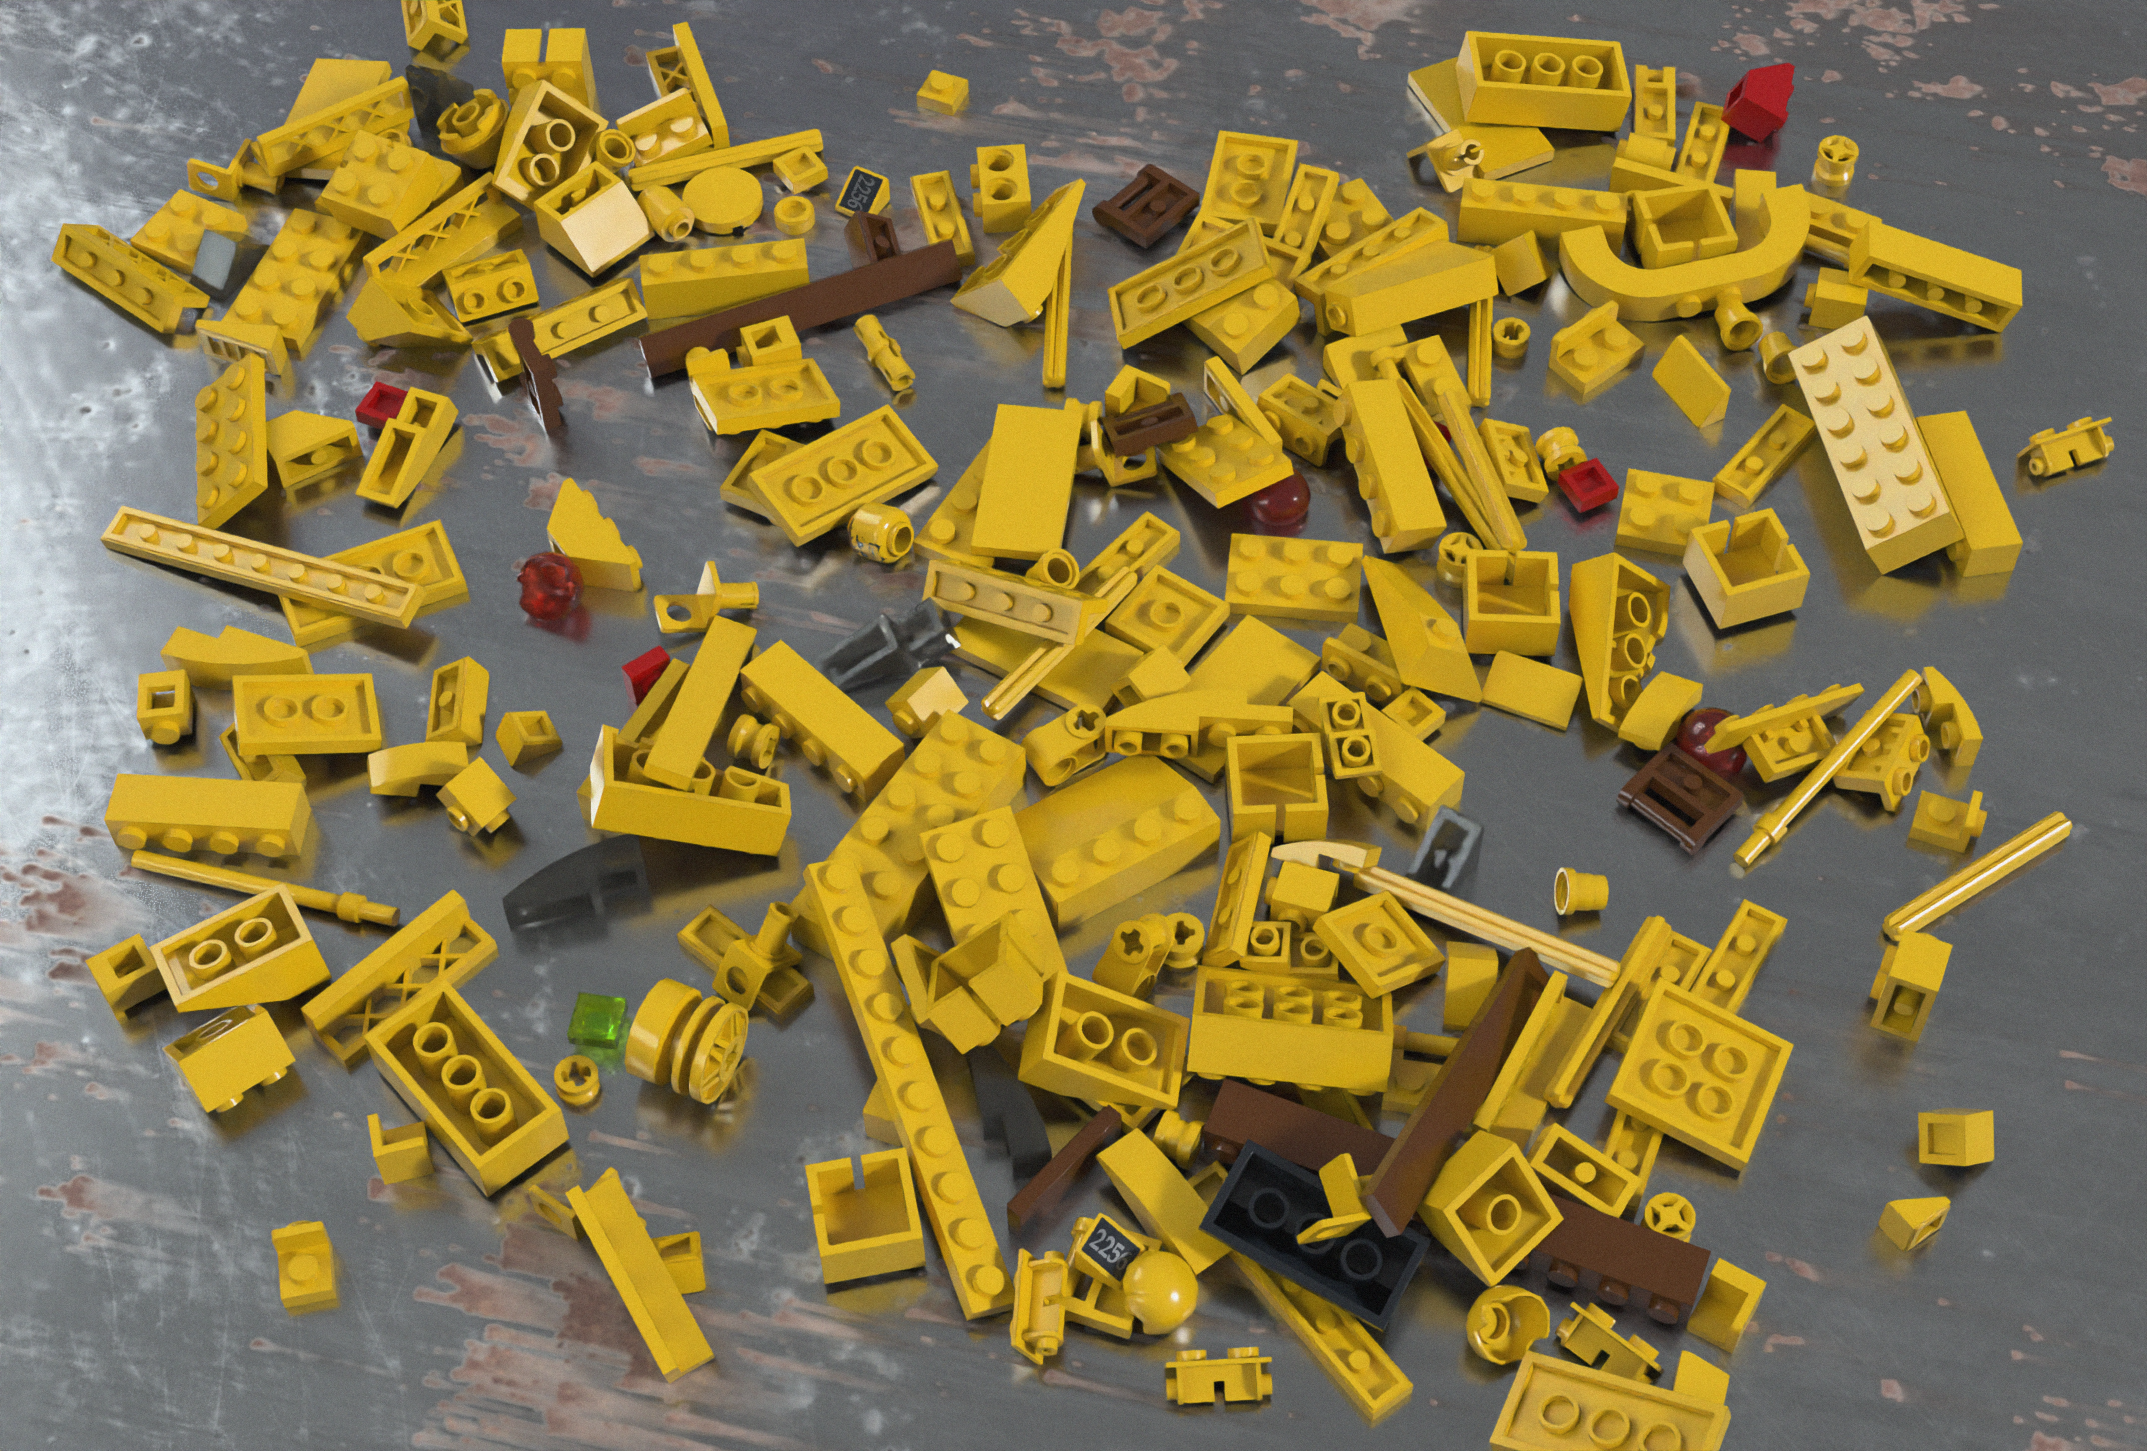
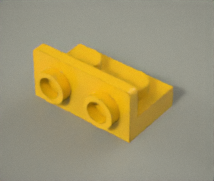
[615,88,713,167]
[442,249,539,323]
[1548,300,1646,395]
[1257,373,1343,467]
[1477,418,1549,503]
[1321,622,1411,704]
[1832,710,1930,812]

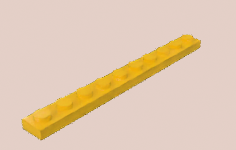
[802,856,1015,1321]

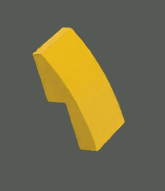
[1911,666,1983,767]
[1618,671,1703,751]
[1317,692,1383,780]
[366,741,469,797]
[1270,838,1382,873]
[1239,921,1341,980]

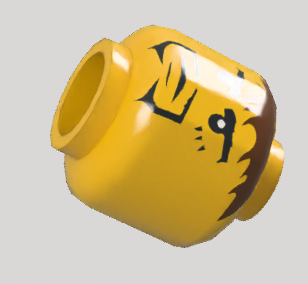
[847,502,914,564]

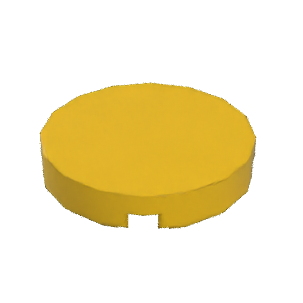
[682,167,764,234]

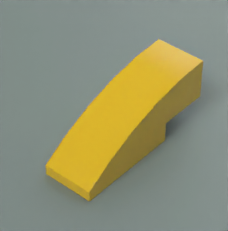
[355,387,459,509]
[160,625,315,690]
[1095,1128,1233,1276]

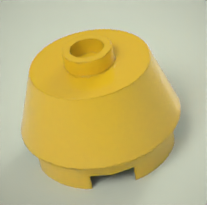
[436,89,510,169]

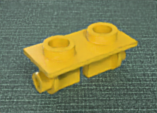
[2017,416,2114,477]
[1009,1248,1069,1365]
[1555,1302,1665,1385]
[1164,1347,1272,1405]

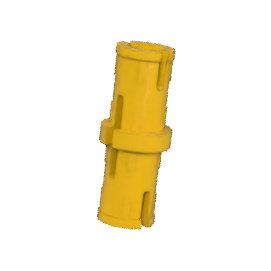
[853,314,916,391]

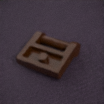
[1092,164,1200,249]
[508,318,564,431]
[1100,392,1199,458]
[1616,742,1745,856]

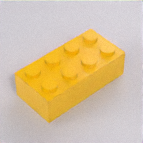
[1455,31,1632,132]
[363,979,569,1197]

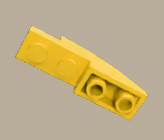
[1105,689,1293,759]

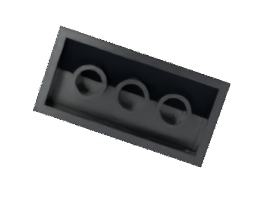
[1198,1139,1431,1332]

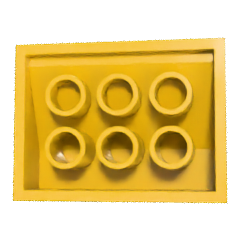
[1013,754,1221,934]
[1187,965,1394,1096]

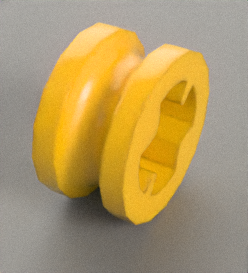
[1492,317,1531,359]
[554,1055,600,1105]

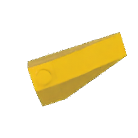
[950,178,1086,327]
[1568,552,1671,733]
[1361,555,1483,703]

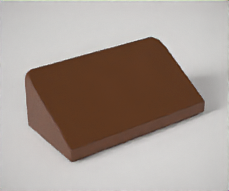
[844,210,901,268]

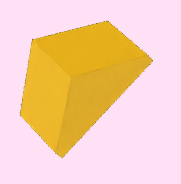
[1443,941,1498,1031]

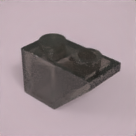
[405,64,475,136]

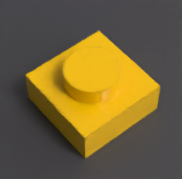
[916,69,969,116]
[772,144,828,195]
[1381,686,1446,741]

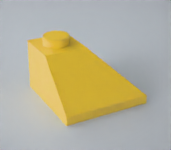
[346,277,474,348]

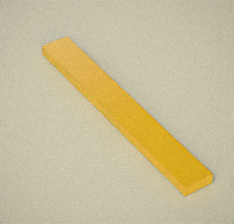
[100,505,427,630]

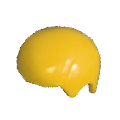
[1122,1250,1199,1335]
[1466,1284,1550,1365]

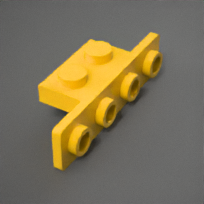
[1704,683,1865,783]

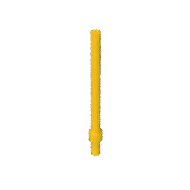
[1733,669,1922,867]
[131,849,400,926]

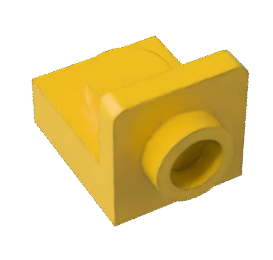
[1908,790,1987,853]
[271,1220,337,1308]

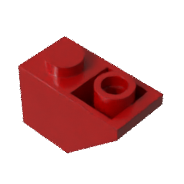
[1721,63,1795,143]

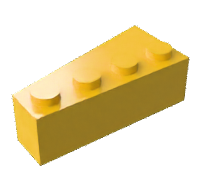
[590,724,792,857]

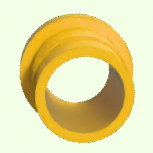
[590,129,636,174]
[1714,299,1763,351]
[1758,332,1799,384]
[1025,548,1080,589]
[1554,867,1609,915]

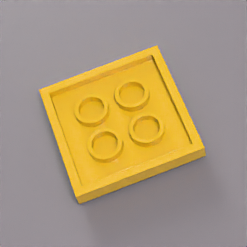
[1604,977,1794,1171]

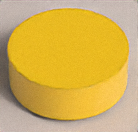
[774,196,815,235]

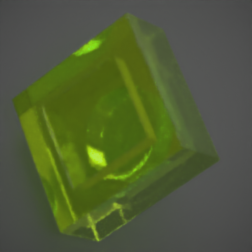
[567,992,629,1050]

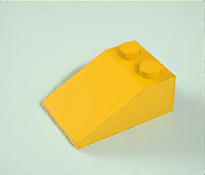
[491,79,609,212]
[1181,277,1302,376]
[149,882,332,1013]
[1017,970,1190,1110]

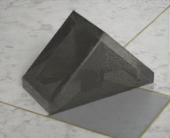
[189,229,270,303]
[1405,804,1485,896]

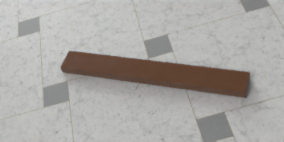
[637,239,963,378]
[1359,947,1550,1238]

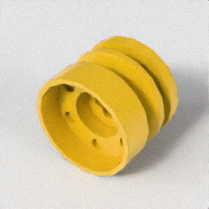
[624,978,749,1105]

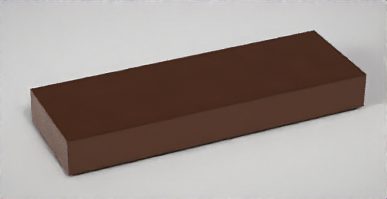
[1007,1104,1122,1240]

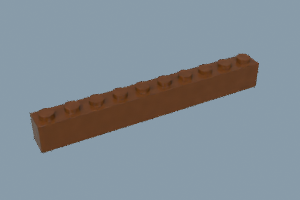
[1203,1078,1711,1325]

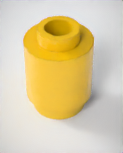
[1614,132,1676,171]
[637,184,695,242]

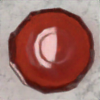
[1242,467,1311,527]
[516,551,584,624]
[1676,707,1748,773]

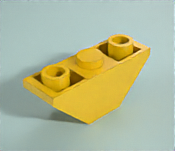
[546,477,643,592]

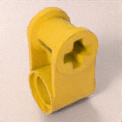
[1020,703,1107,787]
[1092,913,1175,1001]

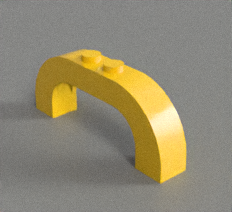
[1558,183,1811,322]

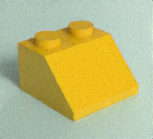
[162,1004,296,1113]
[1416,1130,1564,1287]

